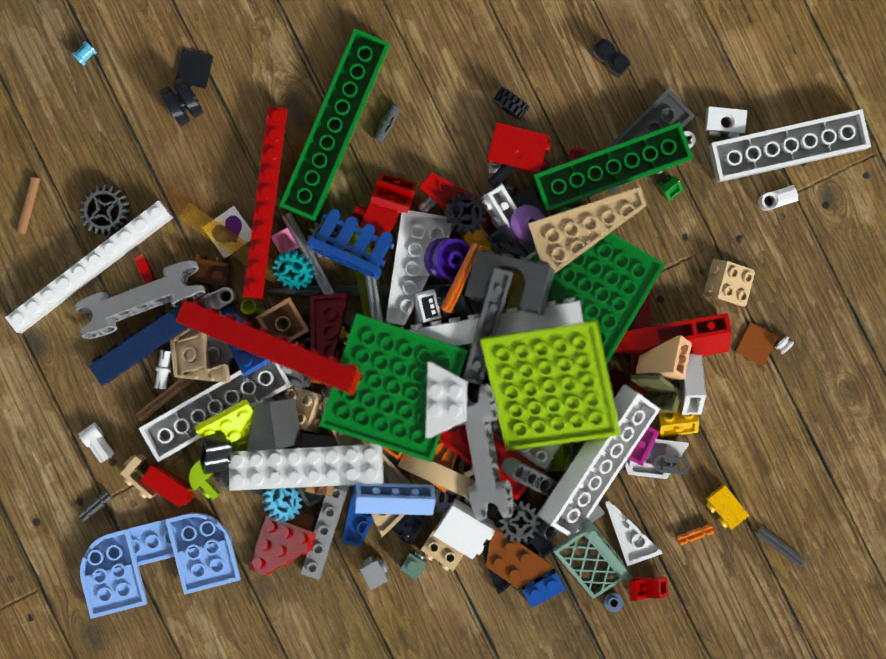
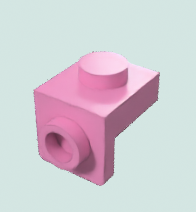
[271,227,298,254]

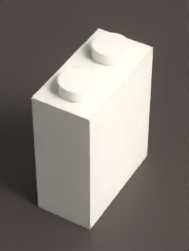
[679,353,706,415]
[433,498,495,559]

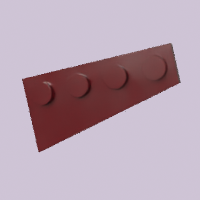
[310,293,349,358]

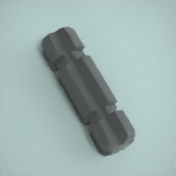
[78,491,112,521]

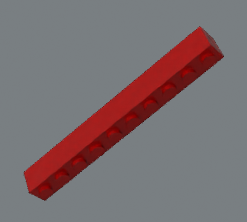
[243,106,288,301]
[175,299,362,395]

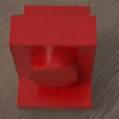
[628,576,668,601]

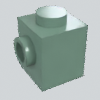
[400,551,427,580]

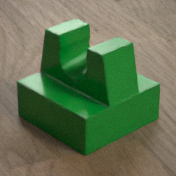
[657,174,684,201]

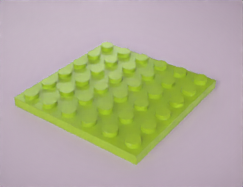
[481,320,621,451]

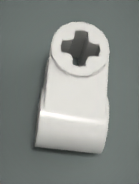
[198,287,237,310]

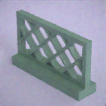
[552,519,633,599]

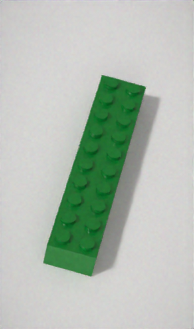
[279,28,391,222]

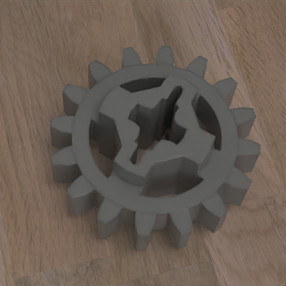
[498,501,541,543]

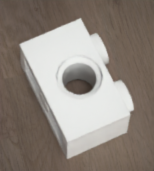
[704,107,747,138]

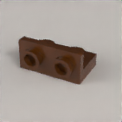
[188,255,231,287]

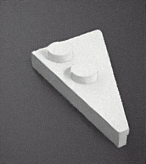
[605,500,662,566]

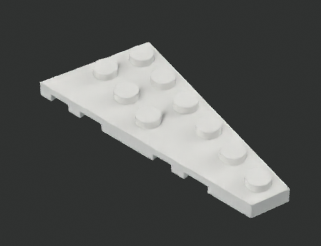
[385,210,453,326]

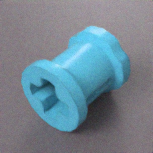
[72,41,97,66]

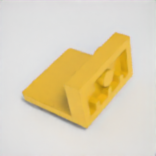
[658,399,699,437]

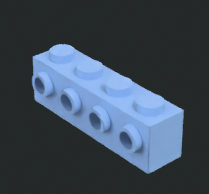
[354,483,436,515]

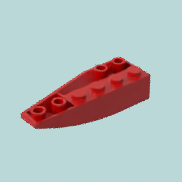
[614,313,731,356]

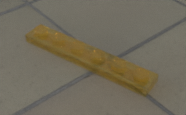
[178,203,278,284]

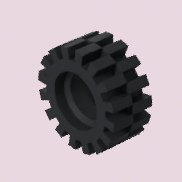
[492,87,529,120]

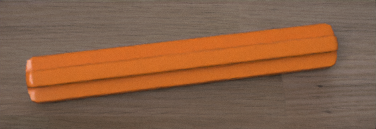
[441,243,482,313]

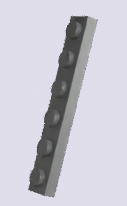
[462,267,513,385]

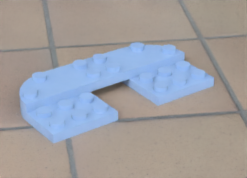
[80,512,241,619]

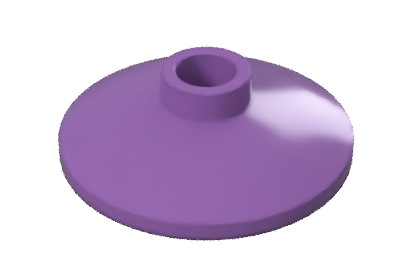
[510,205,545,244]

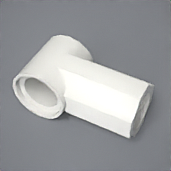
[757,185,798,211]
[78,422,115,463]

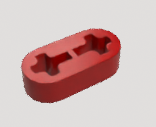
[134,253,156,284]

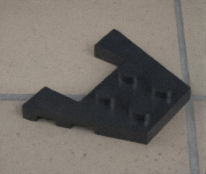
[482,517,556,594]

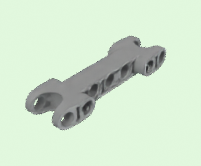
[74,261,206,339]
[459,384,513,520]

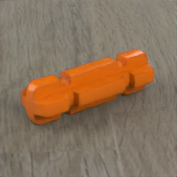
[676,524,714,545]

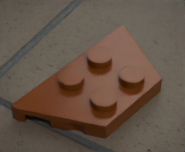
[486,525,554,589]

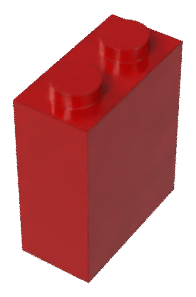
[140,463,195,507]

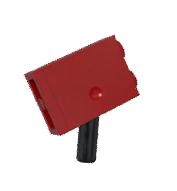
[487,122,552,188]

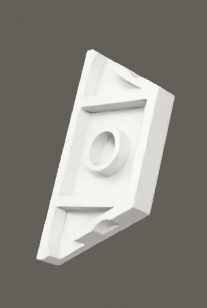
[426,362,467,438]
[624,439,689,479]

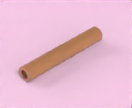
[16,177,40,234]

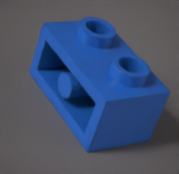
[522,570,566,608]

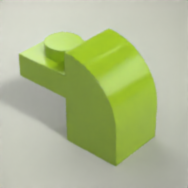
[189,460,220,499]

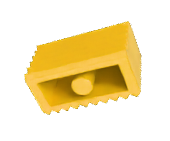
[705,484,750,530]

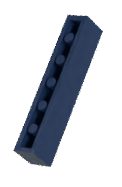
[89,306,189,386]

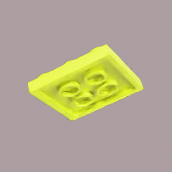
[194,399,254,452]

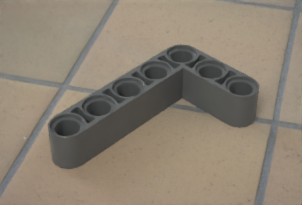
[502,457,559,540]

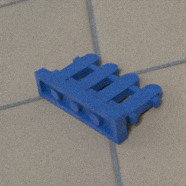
[307,209,394,280]

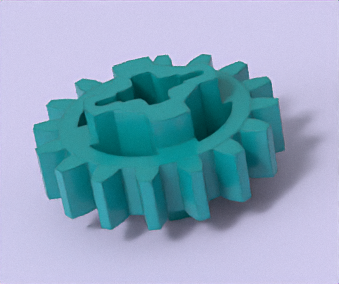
[272,249,315,290]

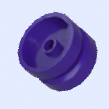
[424,238,470,281]

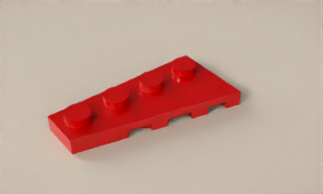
[418,172,492,229]

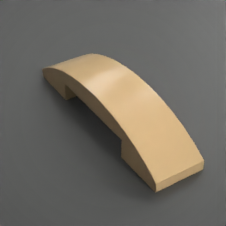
[397,453,475,498]

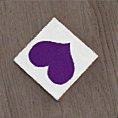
[203,206,252,259]

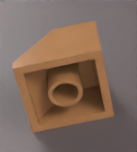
[255,297,309,343]

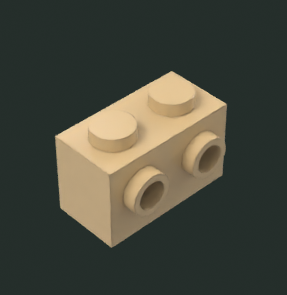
[421,529,464,571]

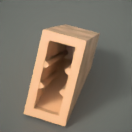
[635,336,692,380]

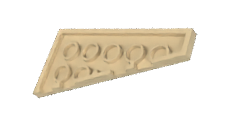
[529,187,647,274]

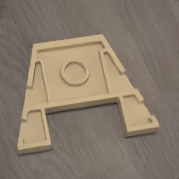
[170,309,230,383]

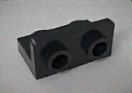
[487,224,529,259]
[390,514,428,544]

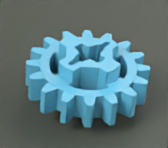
[262,488,303,522]

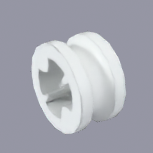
[775,336,794,355]

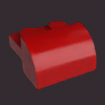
[370,173,417,213]

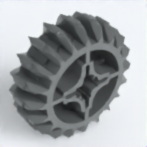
[78,184,131,237]

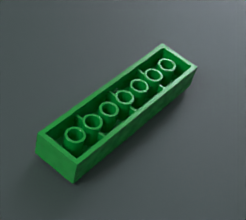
[533,122,694,213]

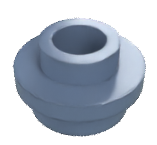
[604,593,623,612]

